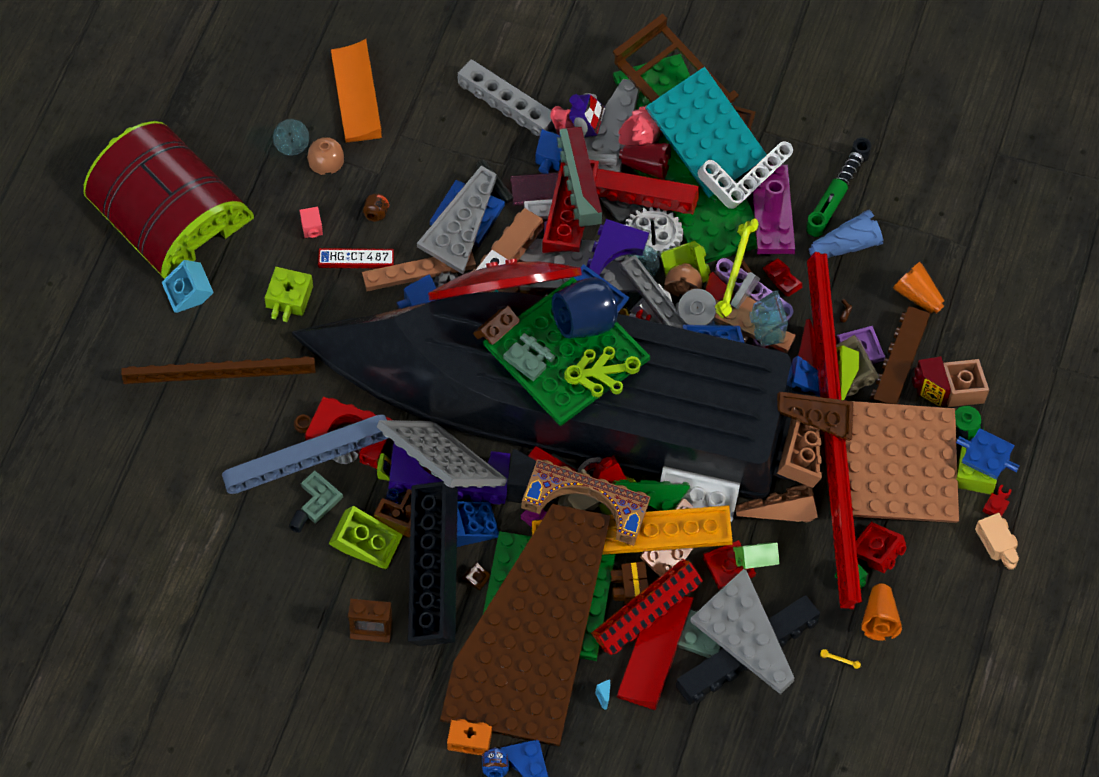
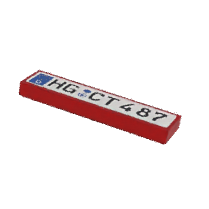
[318,248,394,268]

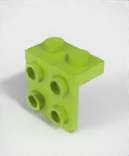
[660,241,711,283]

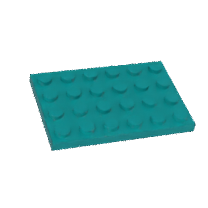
[645,67,767,198]

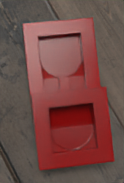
[763,258,802,297]

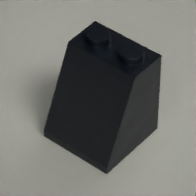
[507,449,559,507]

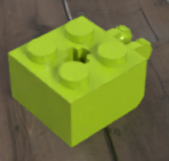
[265,267,313,322]
[956,436,997,494]

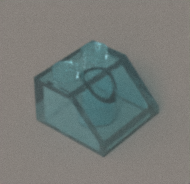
[749,290,788,346]

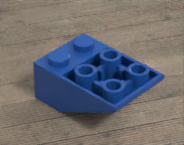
[457,502,499,547]

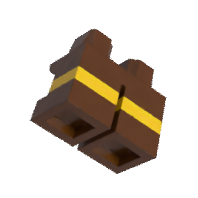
[610,561,648,605]

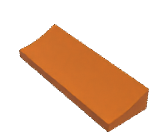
[331,39,382,143]

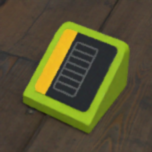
[377,453,391,480]

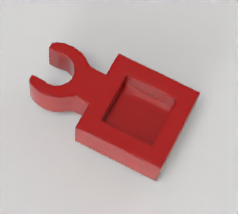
[983,485,1012,517]

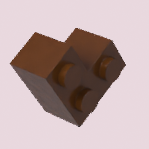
[374,489,411,538]

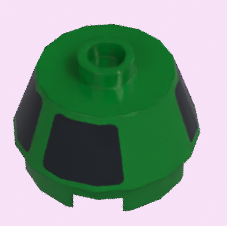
[955,406,984,441]

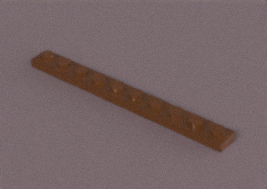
[121,356,315,384]

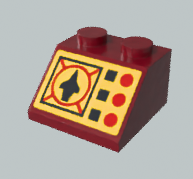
[912,356,951,408]

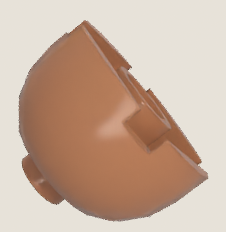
[307,137,344,175]
[664,263,702,297]

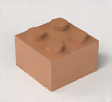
[943,359,989,407]

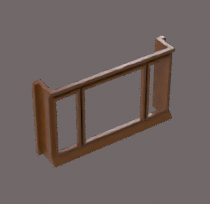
[613,13,739,103]

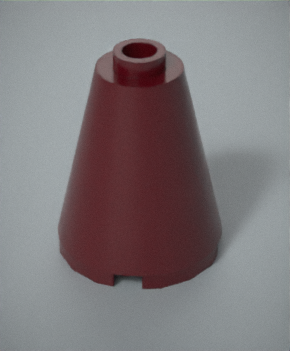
[619,143,671,179]

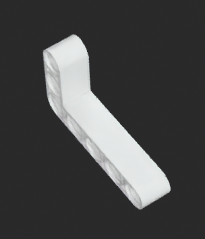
[698,141,793,209]

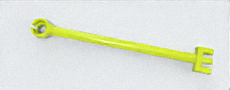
[715,218,758,318]

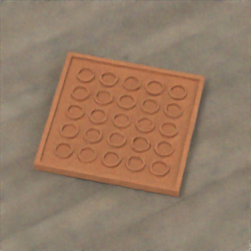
[846,401,959,523]

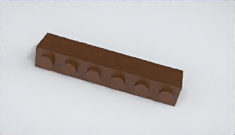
[870,306,930,404]

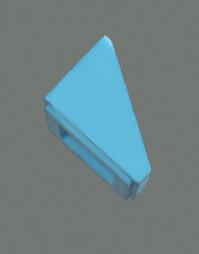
[595,680,610,710]

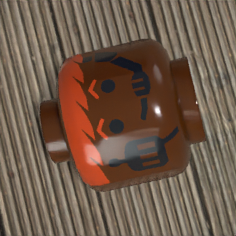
[363,194,389,222]

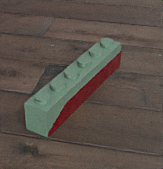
[557,127,602,227]

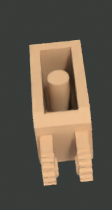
[975,513,1019,570]

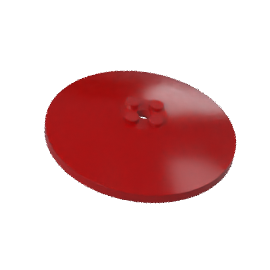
[428,258,582,301]

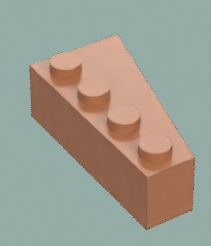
[777,418,822,488]

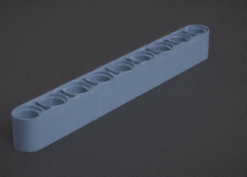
[222,415,388,494]

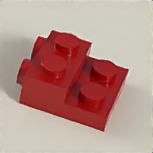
[856,522,906,573]

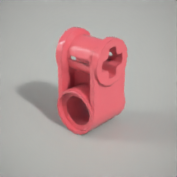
[550,106,575,135]

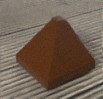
[461,562,491,590]

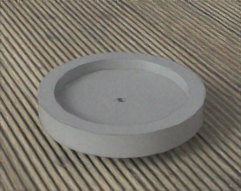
[678,289,716,325]

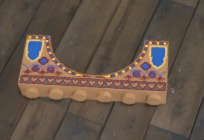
[521,459,650,546]

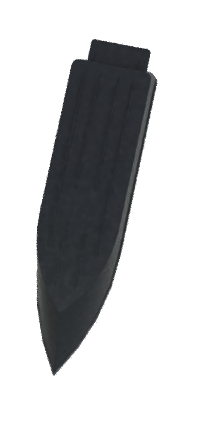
[292,292,820,499]

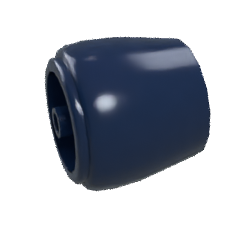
[551,277,618,338]

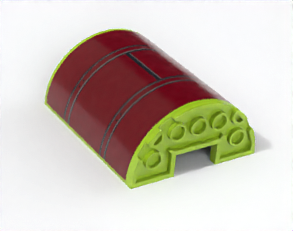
[84,121,254,279]

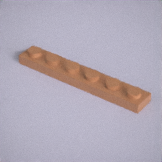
[362,251,476,291]
[691,289,796,353]

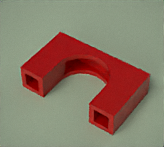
[305,397,392,469]

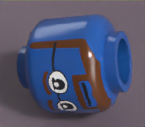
[482,748,509,777]

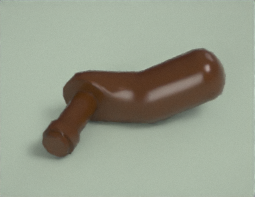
[840,299,852,323]

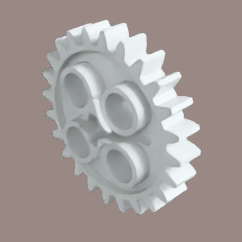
[625,207,683,260]

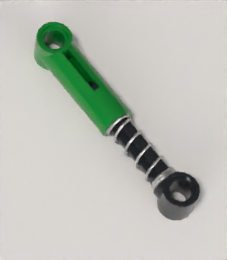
[806,137,871,237]

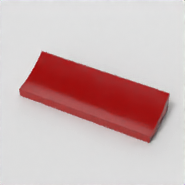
[542,160,599,254]
[617,596,694,710]

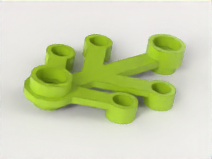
[564,346,641,397]

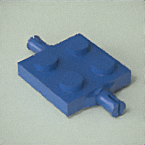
[956,428,1020,480]

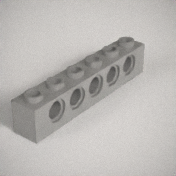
[458,59,555,136]

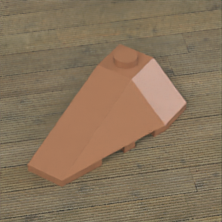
[736,484,818,522]

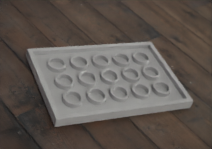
[377,420,508,488]

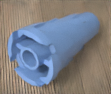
[809,210,883,258]

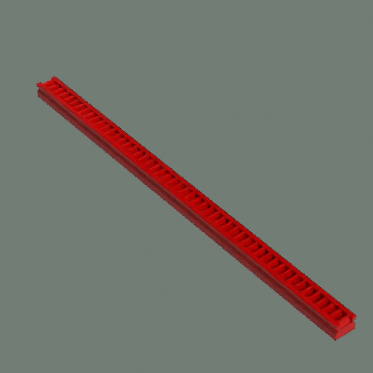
[807,252,862,609]

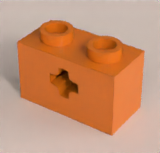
[447,719,492,756]

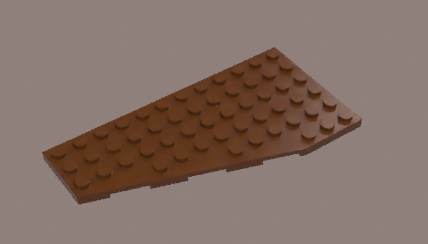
[440,504,611,747]

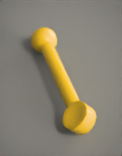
[820,649,861,669]

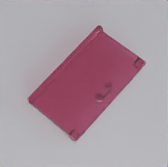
[510,173,559,205]

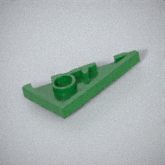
[612,479,690,511]

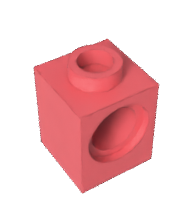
[300,207,323,238]

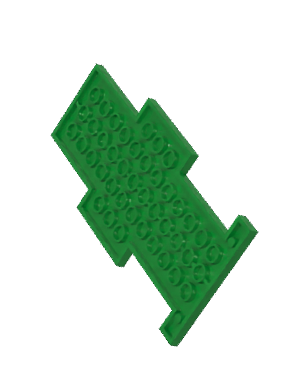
[613,54,757,263]

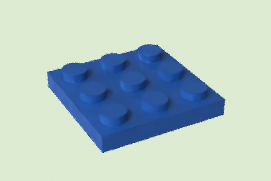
[430,180,505,247]

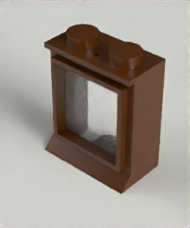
[348,599,392,643]

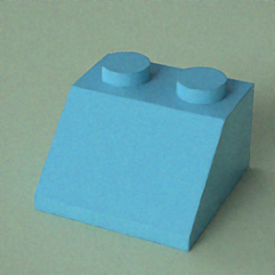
[162,260,214,313]

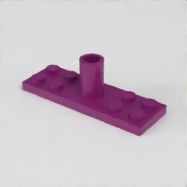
[751,165,795,254]

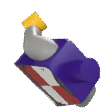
[569,93,605,137]

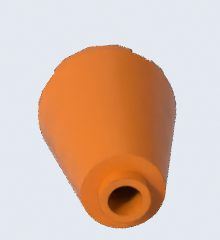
[893,262,945,314]
[861,583,902,641]

